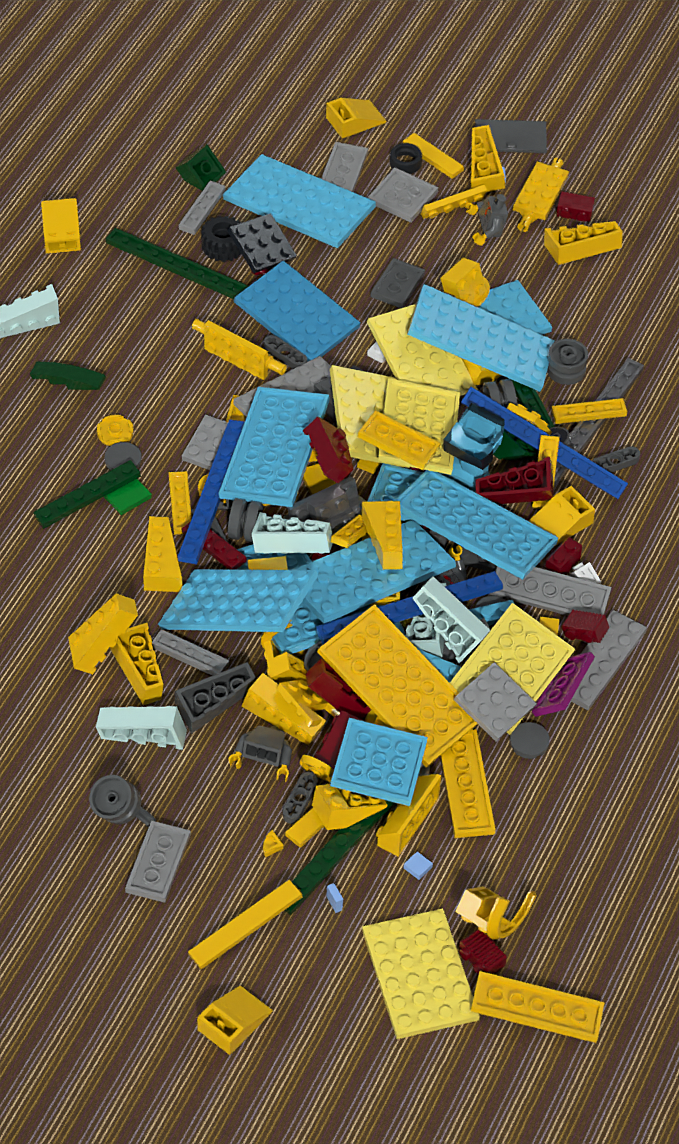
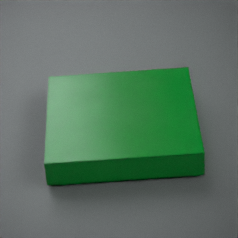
[104,479,152,515]

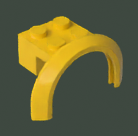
[441,258,490,308]
[261,620,309,683]
[455,886,537,940]

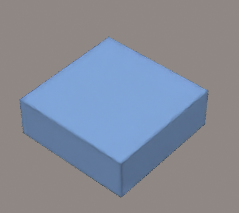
[403,852,433,880]
[326,883,343,913]

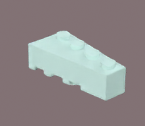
[0,284,60,338]
[252,512,333,554]
[413,577,490,663]
[405,583,447,658]
[96,706,187,750]

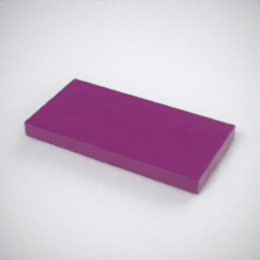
[532,652,595,717]

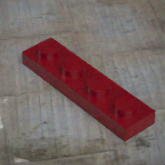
[181,521,247,570]

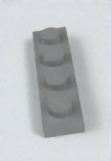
[179,181,225,235]
[152,629,229,676]

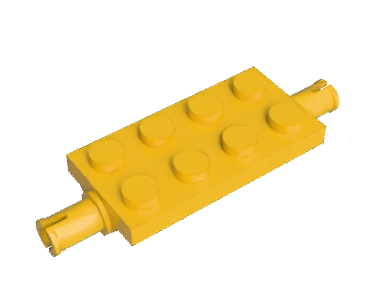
[513,158,569,232]
[192,319,287,380]

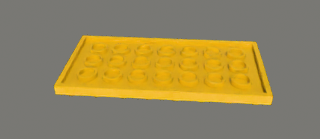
[317,604,478,768]

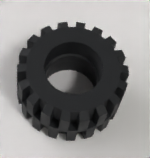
[201,216,242,262]

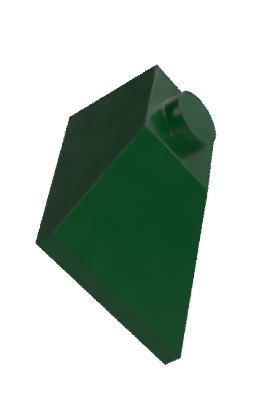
[175,144,226,191]
[493,430,539,461]

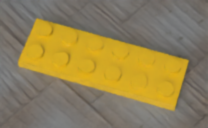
[440,729,496,838]
[471,971,604,1043]

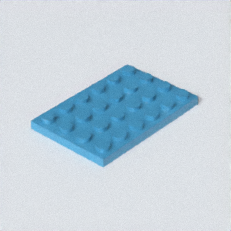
[234,261,361,362]

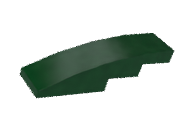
[30,361,106,390]

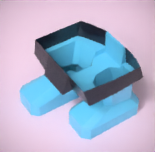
[440,403,505,492]

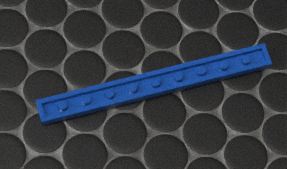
[461,387,628,500]
[178,420,245,564]
[316,571,503,645]

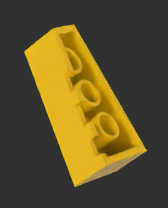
[471,125,505,192]
[544,221,623,265]
[362,501,403,570]
[143,516,182,592]
[68,593,138,675]
[110,623,163,705]
[241,673,326,745]

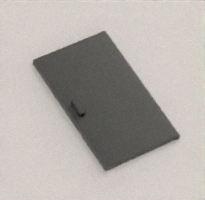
[475,119,547,153]

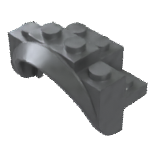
[283,477,366,535]

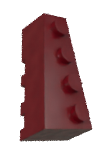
[476,456,554,504]

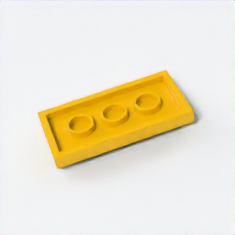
[357,410,441,470]

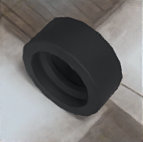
[390,143,422,174]

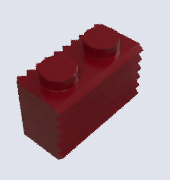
[557,191,595,223]
[545,537,582,575]
[562,609,609,643]
[459,929,507,975]

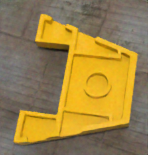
[276,680,340,727]

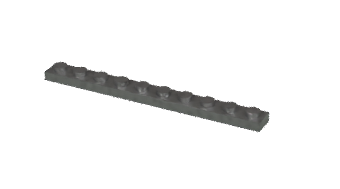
[554,358,644,486]

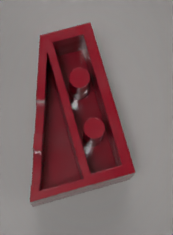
[303,416,354,484]
[305,659,371,719]
[314,710,363,769]

